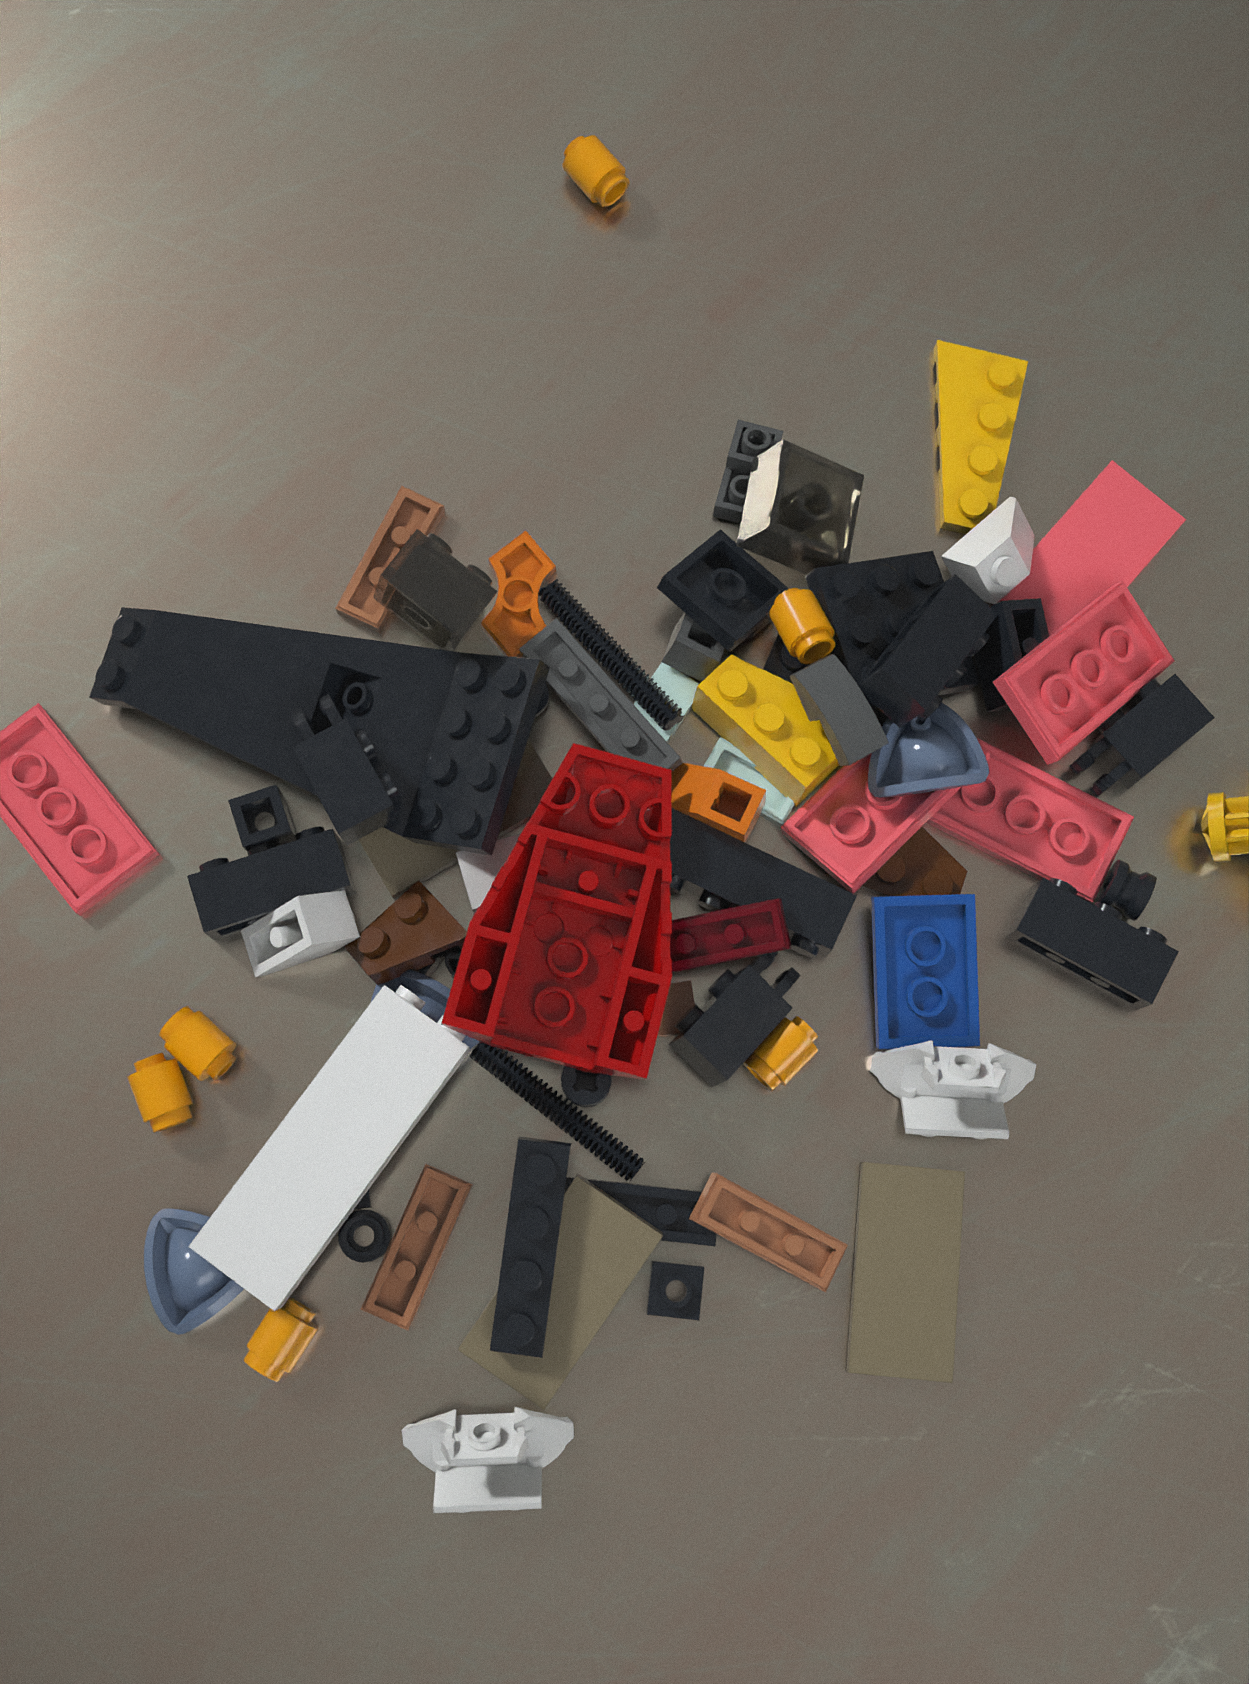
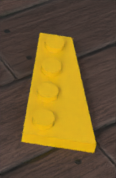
[934,340,1028,535]

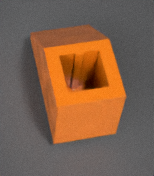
[671,763,766,843]

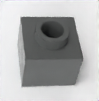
[661,612,725,682]

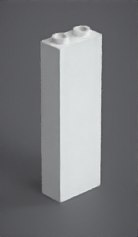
[188,985,471,1311]

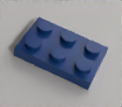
[871,894,980,1049]

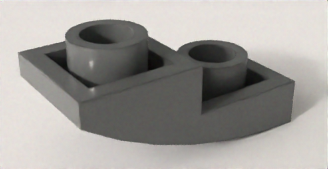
[713,420,784,528]
[790,654,889,766]

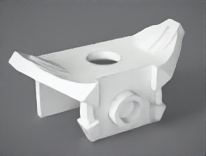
[870,1040,1036,1139]
[402,1407,574,1513]

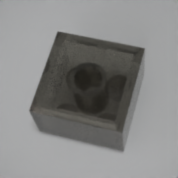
[736,439,864,575]
[373,529,498,651]

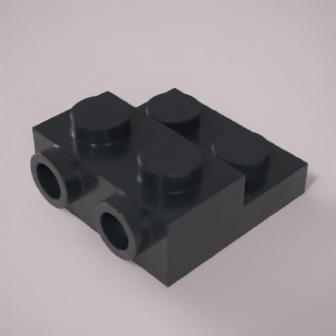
[657,529,789,652]

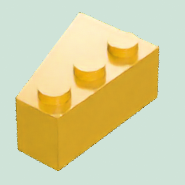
[691,654,839,807]

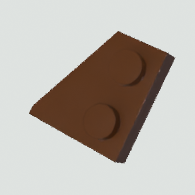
[859,827,968,896]
[344,880,467,985]

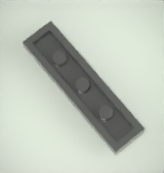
[519,618,682,772]

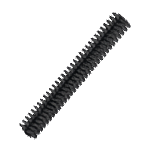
[538,579,685,730]
[469,1042,646,1183]

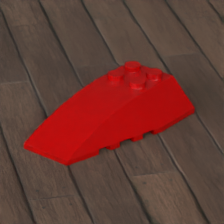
[441,743,672,1080]

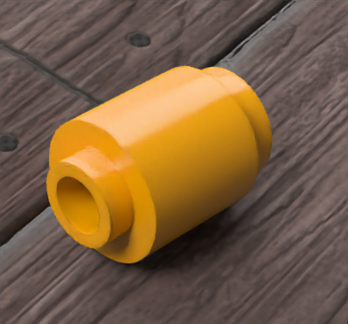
[562,135,630,207]
[769,588,835,664]
[159,1006,236,1081]
[743,1016,818,1091]
[127,1053,193,1133]
[243,1297,319,1382]

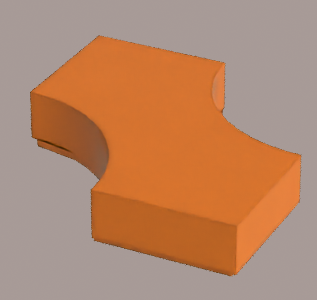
[480,531,556,657]

